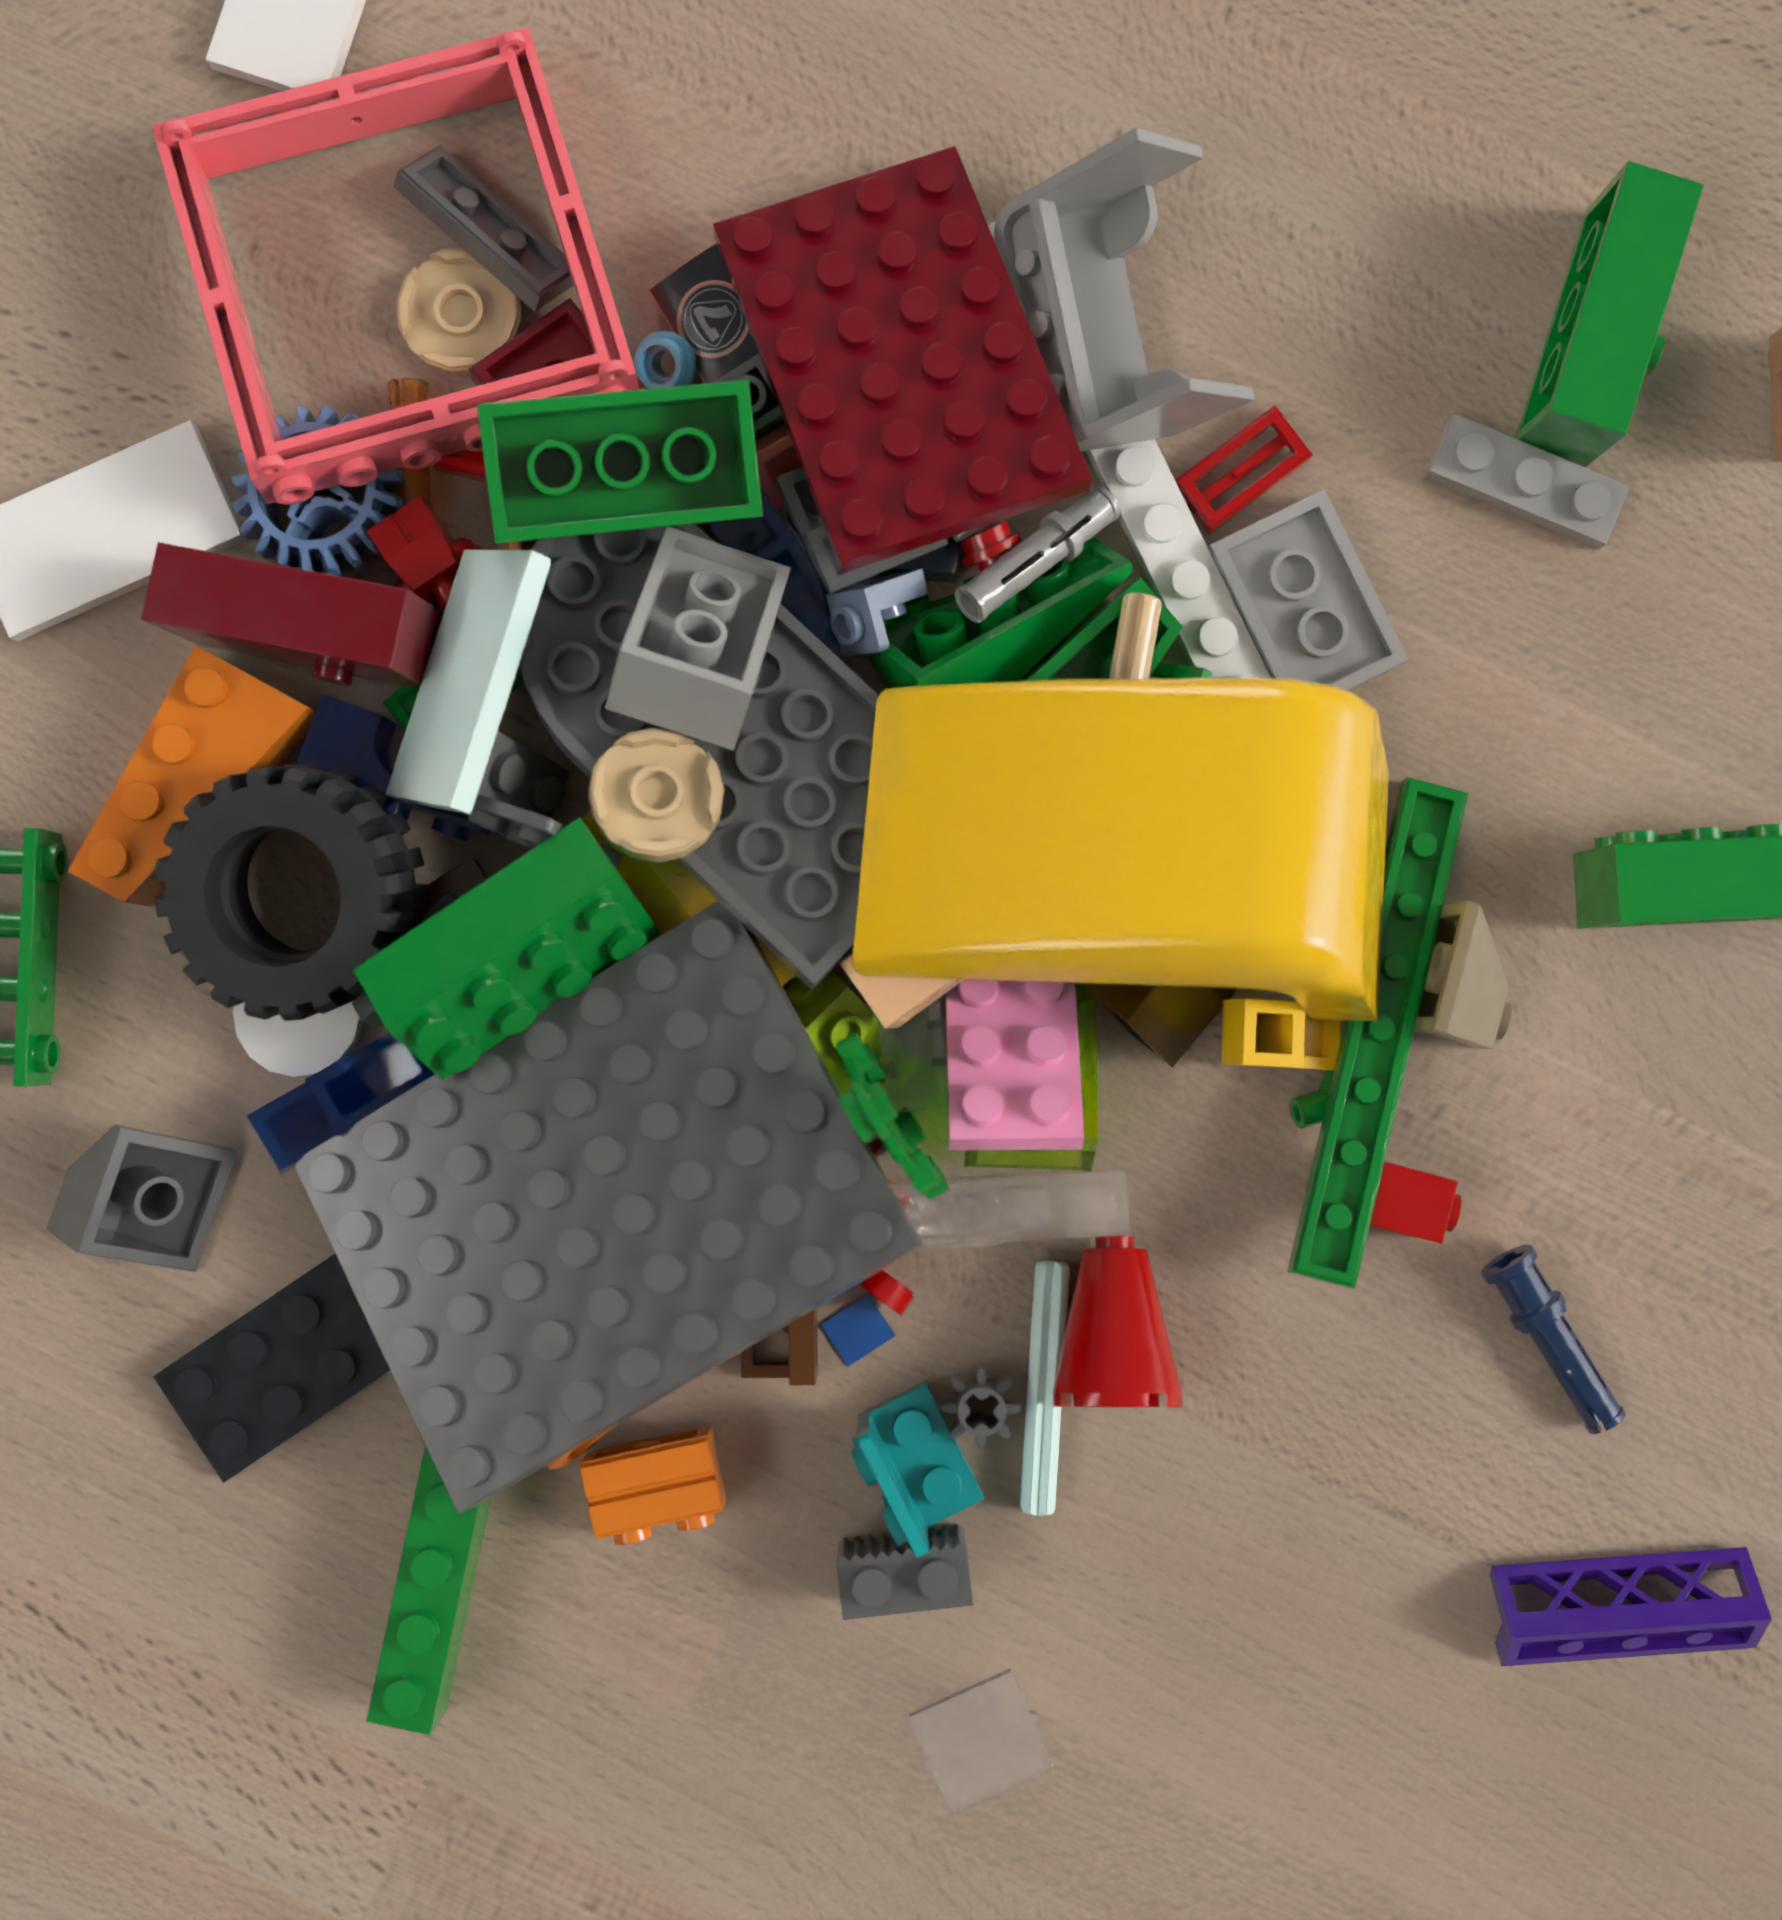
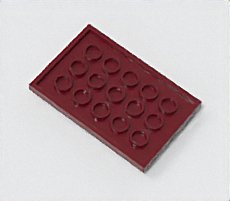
[713,146,1092,573]

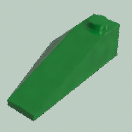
[866,538,1133,689]

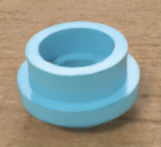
[634,331,696,389]

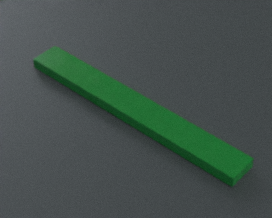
[1287,777,1468,1289]

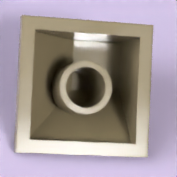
[1414,901,1512,1049]

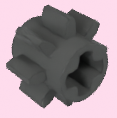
[940,1363,1021,1449]

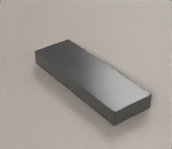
[394,145,573,312]

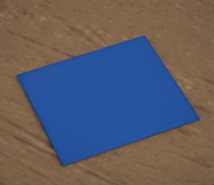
[820,1294,895,1367]

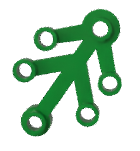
[835,1032,950,1201]

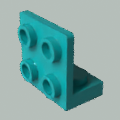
[851,1380,984,1558]

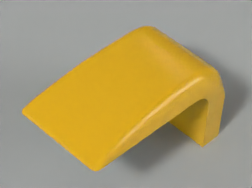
[852,678,1389,1022]

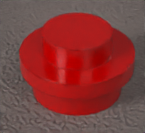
[960,520,1022,572]

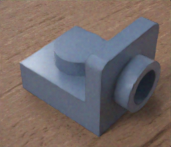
[825,569,928,656]

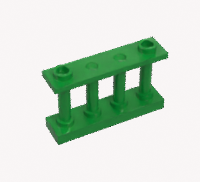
[0,828,68,1087]

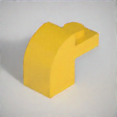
[1221,999,1341,1070]

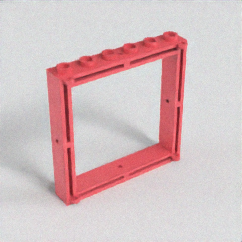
[152,27,639,505]

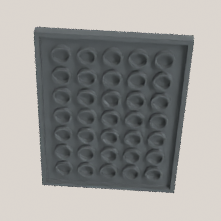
[293,901,924,1513]

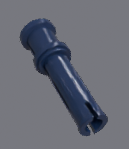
[1481,1244,1626,1434]

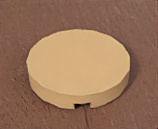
[396,248,525,378]
[589,727,724,863]

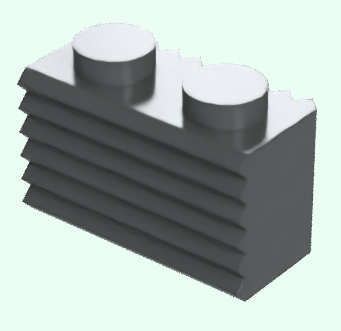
[837,1524,973,1620]

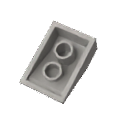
[605,526,791,751]

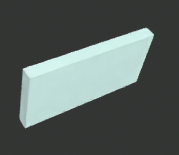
[385,550,551,814]

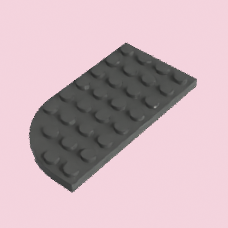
[519,523,879,990]

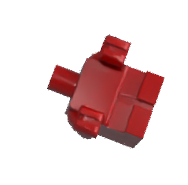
[367,496,482,611]

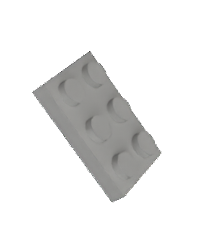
[1208,489,1409,691]

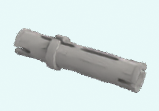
[955,485,1120,623]

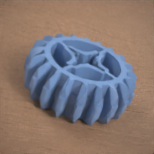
[231,405,407,577]

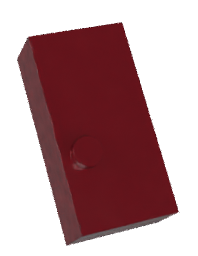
[141,542,444,689]

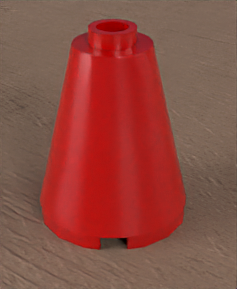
[1052,1236,1183,1407]

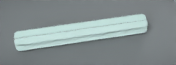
[1020,1260,1070,1516]

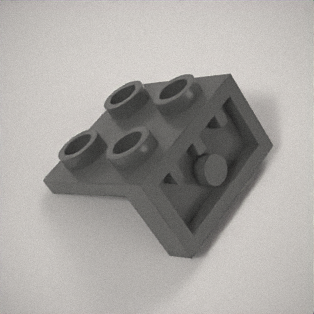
[467,731,622,866]

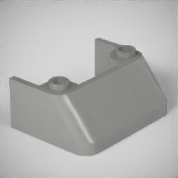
[994,127,1255,452]

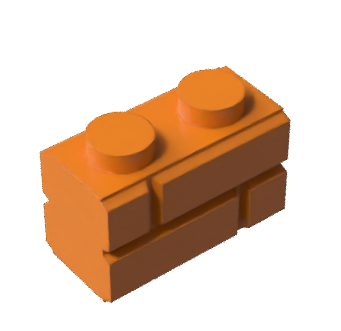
[580,1425,727,1545]

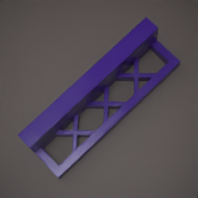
[1490,1547,1772,1667]

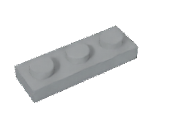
[1425,413,1630,550]

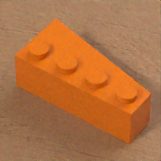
[68,645,328,907]

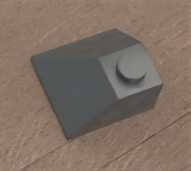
[47,1124,237,1272]

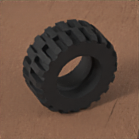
[154,764,427,1021]

